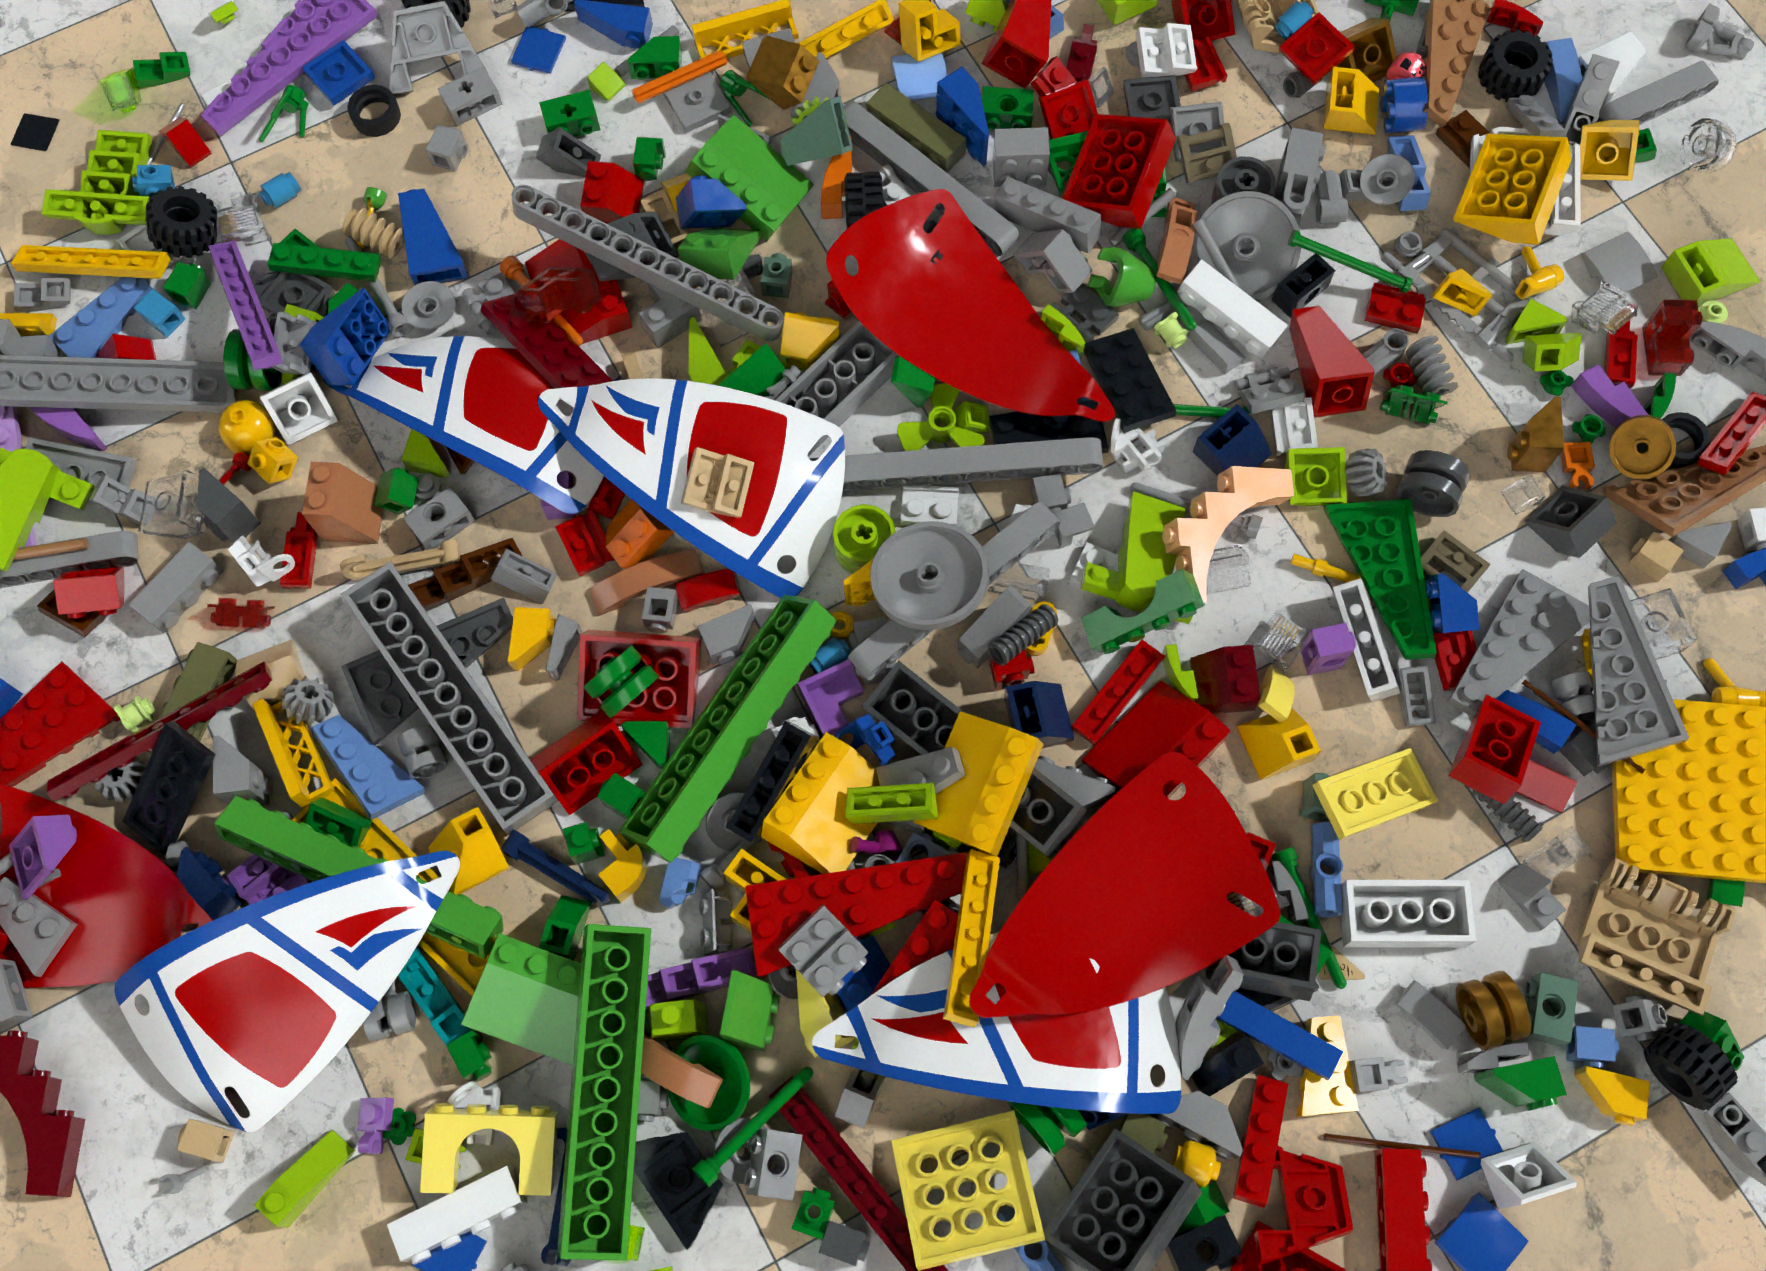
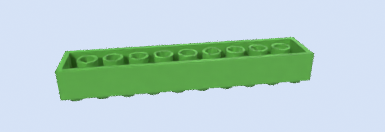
[618,595,837,863]
[557,924,651,1260]

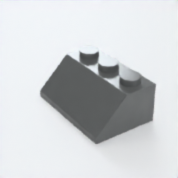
[1218,922,1322,1001]

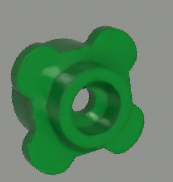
[1539,370,1574,396]
[1572,414,1606,444]

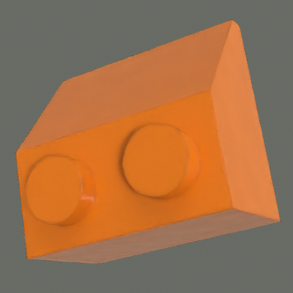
[606,499,674,568]

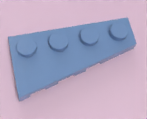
[49,277,153,358]
[312,715,424,820]

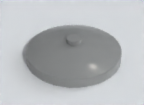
[1192,191,1301,300]
[870,521,989,630]

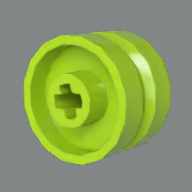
[833,504,896,574]

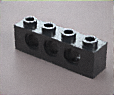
[726,721,819,843]

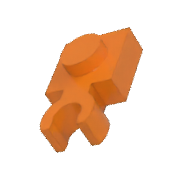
[1560,442,1595,490]

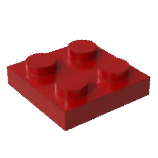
[1279,12,1354,85]
[1038,80,1098,140]

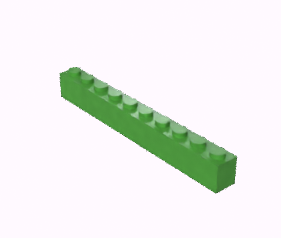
[214,796,504,959]

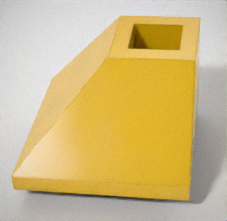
[780,312,841,371]
[1236,708,1321,780]
[428,807,509,895]

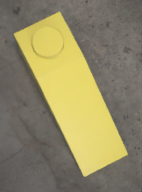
[796,969,856,1058]

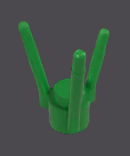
[720,70,772,127]
[259,85,309,142]

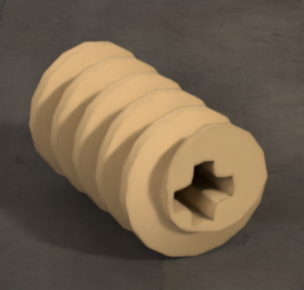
[342,207,404,259]

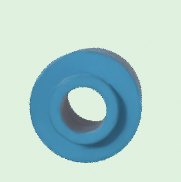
[1274,1,1314,40]
[259,172,301,209]
[809,637,851,674]

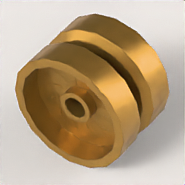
[1609,415,1676,479]
[1456,971,1531,1051]

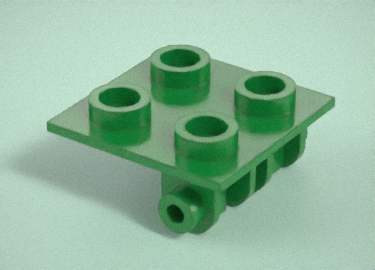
[1380,385,1448,425]

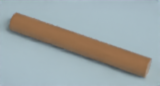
[13,538,89,560]

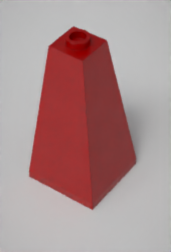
[981,0,1052,89]
[1289,306,1375,417]

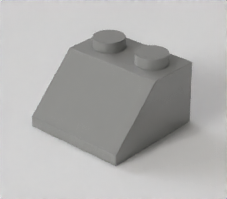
[213,736,273,806]

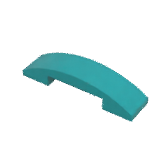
[398,947,472,1045]

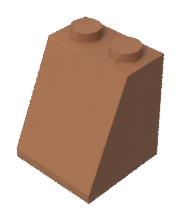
[302,462,384,543]

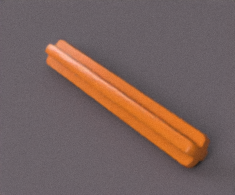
[632,50,727,103]

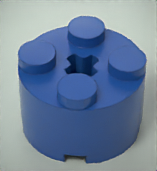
[1380,77,1428,133]

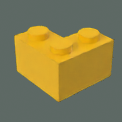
[898,0,961,62]
[724,848,786,935]

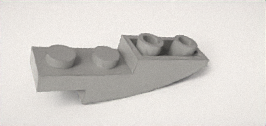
[1563,54,1620,146]
[1687,321,1766,381]
[1176,955,1244,1080]

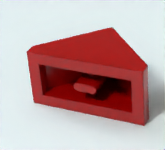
[159,117,212,168]
[97,334,156,360]

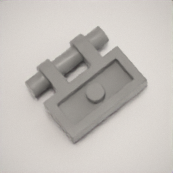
[462,272,515,335]
[1234,367,1304,414]

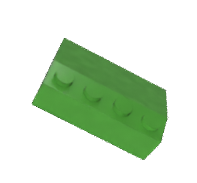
[685,114,814,241]
[461,933,581,1066]

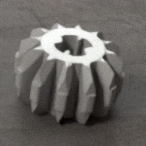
[1345,448,1388,497]
[281,675,334,726]
[94,756,146,803]

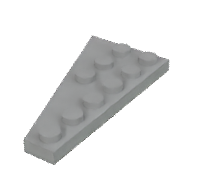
[1588,575,1689,767]

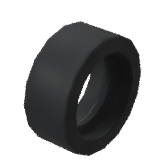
[347,85,401,137]
[1662,412,1710,468]

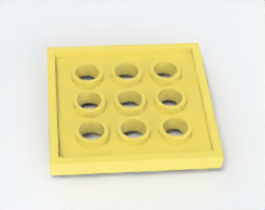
[891,1110,1045,1271]

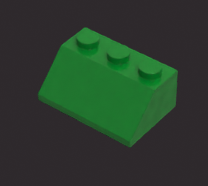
[718,343,791,397]

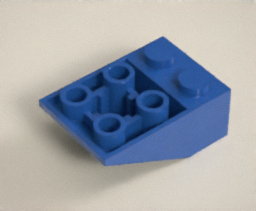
[935,67,989,166]
[300,288,391,385]

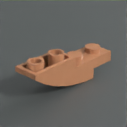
[1156,198,1198,284]

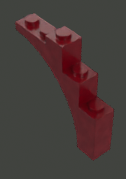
[0,1030,85,1197]

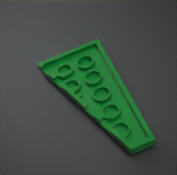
[1324,499,1436,660]

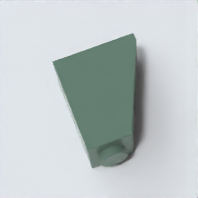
[780,96,853,166]

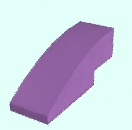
[1571,364,1648,428]
[29,407,107,451]

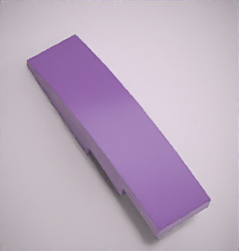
[646,947,757,1009]

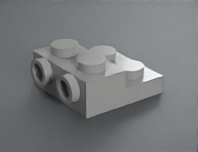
[778,904,869,997]

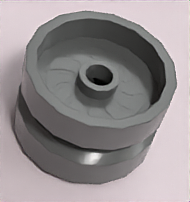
[1212,156,1275,204]
[1396,450,1470,517]

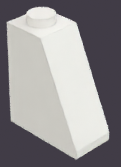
[1578,32,1646,108]

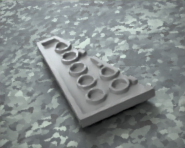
[1447,569,1590,718]

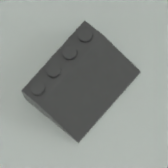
[1044,1128,1202,1271]

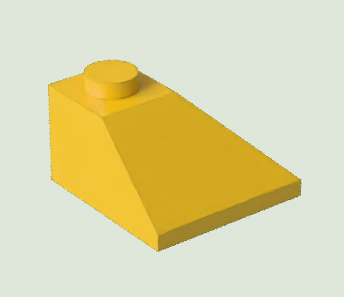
[1580,120,1640,181]

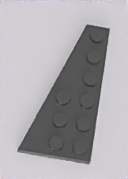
[341,598,513,746]

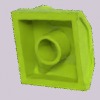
[1284,447,1347,506]

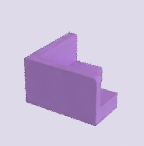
[798,659,864,738]

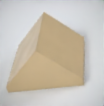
[235,639,305,712]

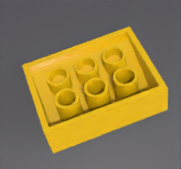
[1453,134,1572,245]
[913,711,1044,857]
[761,732,880,874]

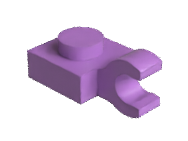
[357,1097,394,1154]

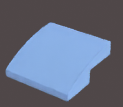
[891,53,948,100]

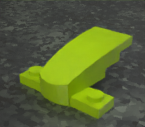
[41,130,153,235]
[0,448,95,572]
[1080,491,1193,624]

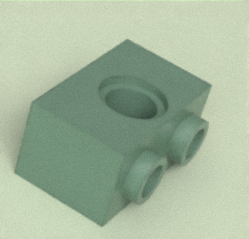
[1525,972,1579,1047]

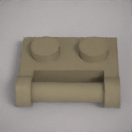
[1177,123,1237,183]
[1421,530,1491,593]

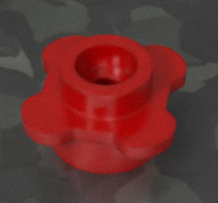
[1383,363,1416,388]

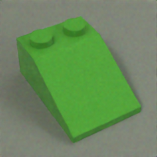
[678,228,762,280]
[720,970,780,1052]

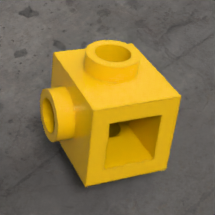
[247,437,299,484]

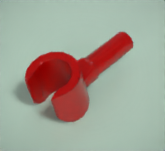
[219,452,252,485]

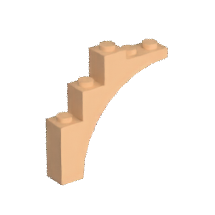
[1162,466,1294,604]

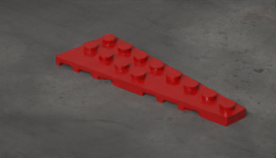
[745,850,987,978]

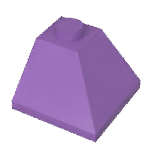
[9,815,77,899]

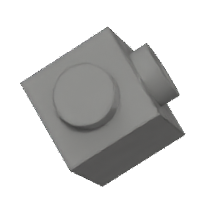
[426,125,468,172]
[1031,473,1071,513]
[637,1081,669,1122]

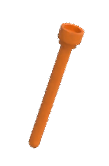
[499,255,583,346]

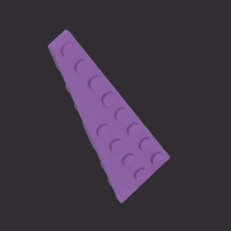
[201,0,378,136]

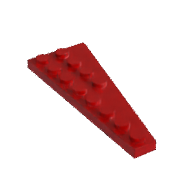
[0,661,120,787]

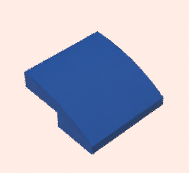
[1434,1192,1529,1271]

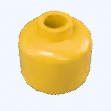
[1171,1140,1221,1188]

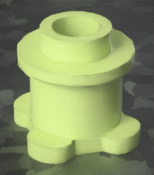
[1691,300,1728,330]
[1154,312,1189,349]
[114,695,156,733]

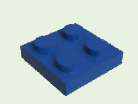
[302,40,375,106]

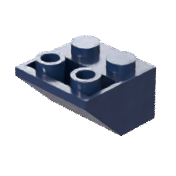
[1193,404,1272,476]
[1004,681,1074,747]
[177,847,243,920]

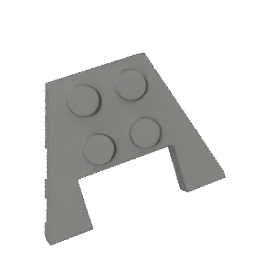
[389,1,488,95]

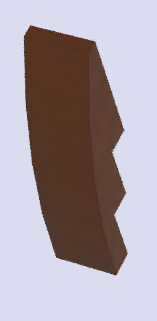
[408,537,523,611]

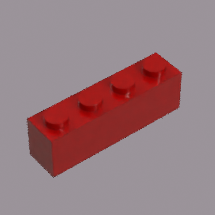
[1374,1148,1432,1271]

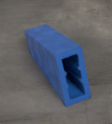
[398,189,469,285]

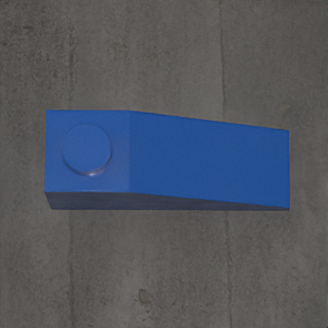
[574,0,653,49]

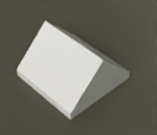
[260,372,338,445]
[1481,1142,1577,1209]

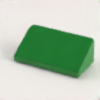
[304,798,372,847]

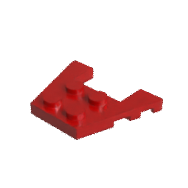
[1241,1136,1353,1264]

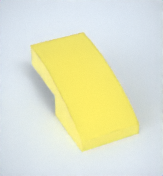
[1258,665,1295,723]

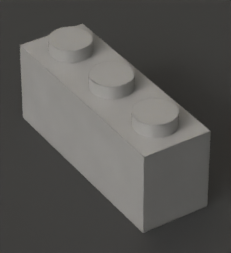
[128,542,223,634]

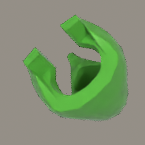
[1088,247,1156,307]

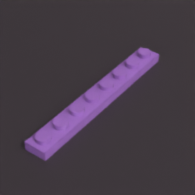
[208,240,283,370]

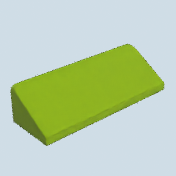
[845,783,938,824]

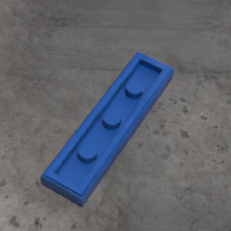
[1216,991,1343,1081]

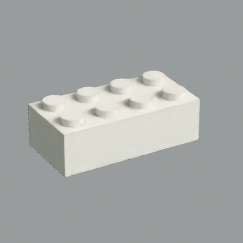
[1340,880,1476,948]

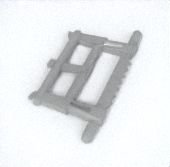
[1381,227,1537,363]

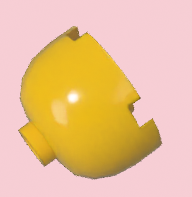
[218,400,278,454]

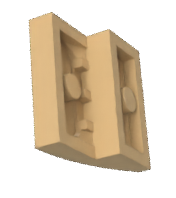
[681,447,755,518]

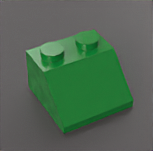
[1474,1056,1567,1111]

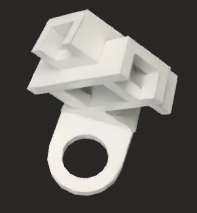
[1111,418,1165,473]
[228,535,295,587]
[447,1081,502,1145]

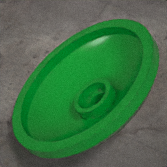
[669,1034,750,1131]

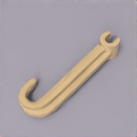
[340,540,461,580]

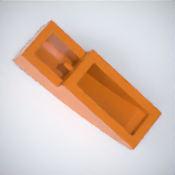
[820,136,852,219]

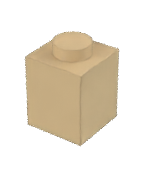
[1628,531,1684,582]
[177,1118,235,1162]

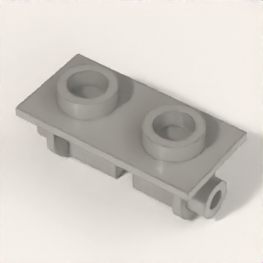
[699,889,732,955]

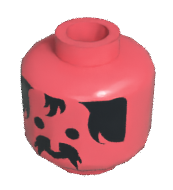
[1386,52,1426,80]

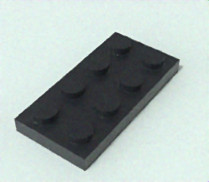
[1084,328,1176,433]
[989,400,1109,453]
[122,721,216,855]

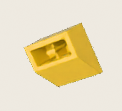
[1323,67,1379,135]

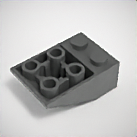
[584,212,679,281]

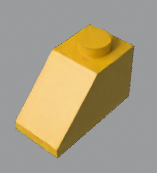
[508,607,556,671]
[1574,1066,1650,1126]

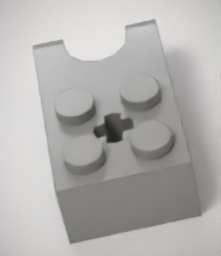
[1274,127,1326,228]

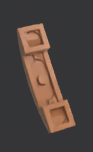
[589,549,705,616]
[641,1029,723,1108]

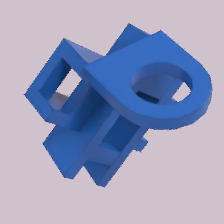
[834,714,895,766]

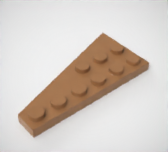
[1424,0,1491,127]
[1604,445,1766,537]

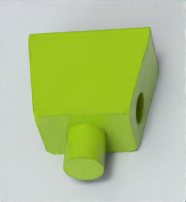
[648,999,709,1042]

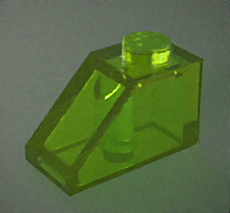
[99,67,142,113]

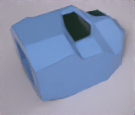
[660,857,701,909]

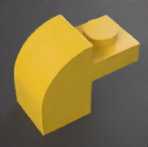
[598,829,647,903]

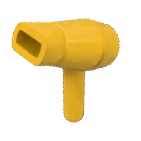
[1515,246,1564,300]
[1703,658,1766,707]

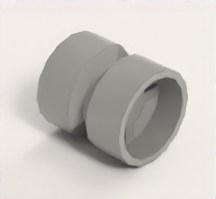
[1551,671,1595,721]
[397,725,447,779]
[363,991,416,1042]

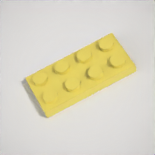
[1312,748,1438,840]

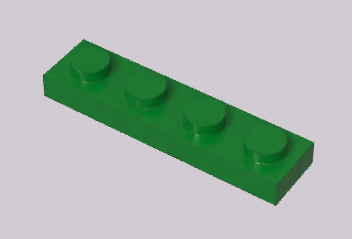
[267,243,382,282]

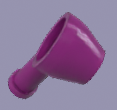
[850,830,902,861]

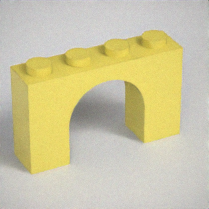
[420,1103,558,1196]

